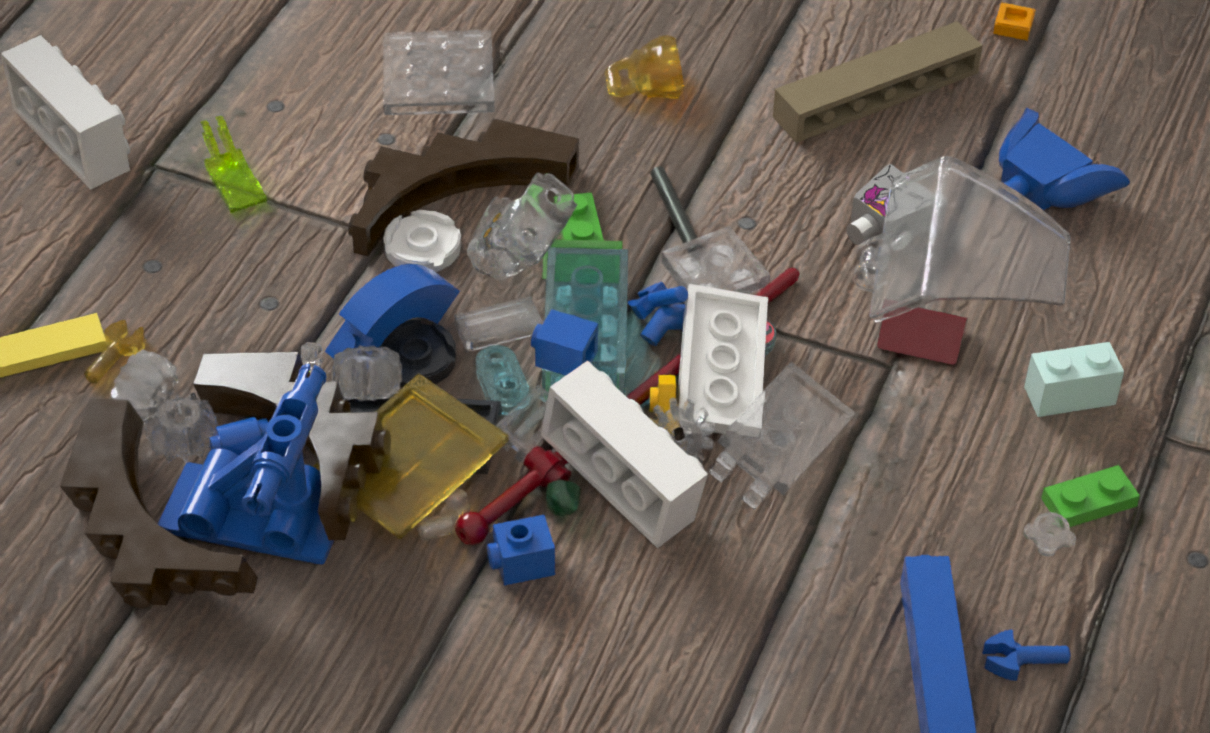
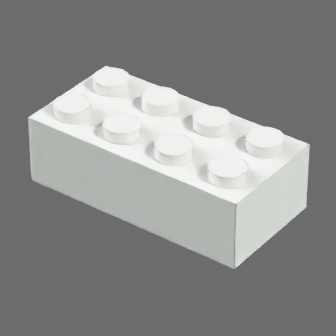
[1,35,130,190]
[541,361,708,548]

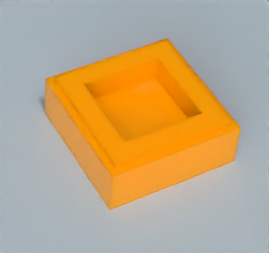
[993,3,1036,41]

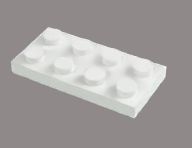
[675,284,768,439]

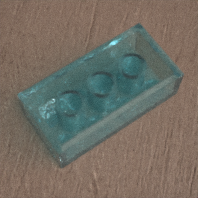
[542,247,628,399]

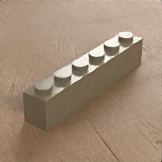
[773,21,983,143]

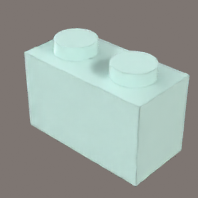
[1024,342,1124,417]

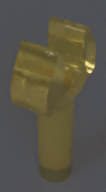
[84,320,146,384]

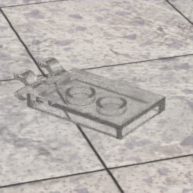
[709,362,856,510]

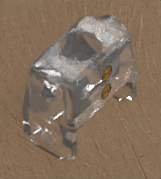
[467,173,578,281]

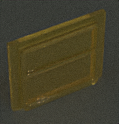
[313,374,509,540]

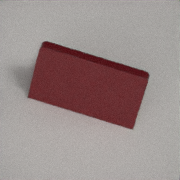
[877,301,968,365]

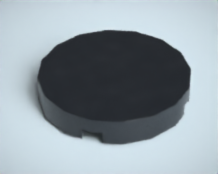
[375,320,456,388]

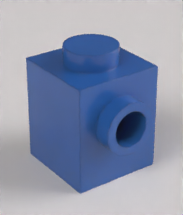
[531,309,598,376]
[487,515,555,586]

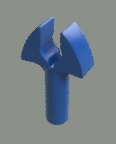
[628,282,688,319]
[982,630,1071,681]

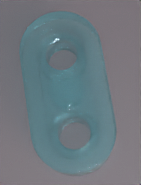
[476,345,529,415]

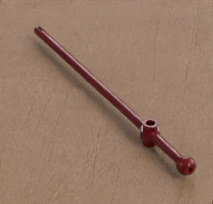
[455,267,800,545]

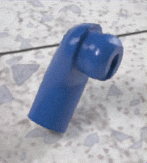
[640,304,685,346]

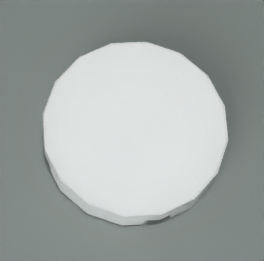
[383,210,462,272]

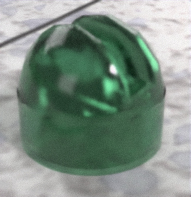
[546,480,581,517]

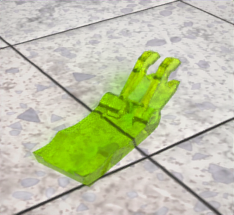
[200,115,267,213]

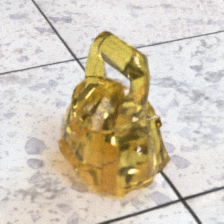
[605,35,685,99]

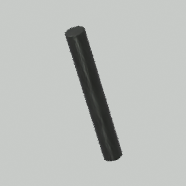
[650,166,702,255]

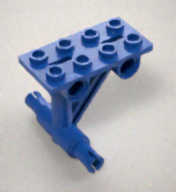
[158,364,334,565]

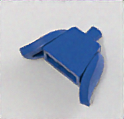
[998,108,1130,210]

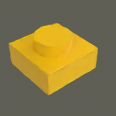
[649,375,676,426]

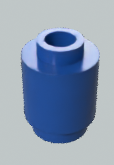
[209,417,268,456]

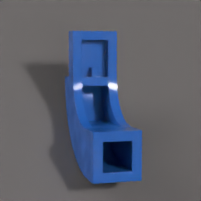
[325,264,460,376]

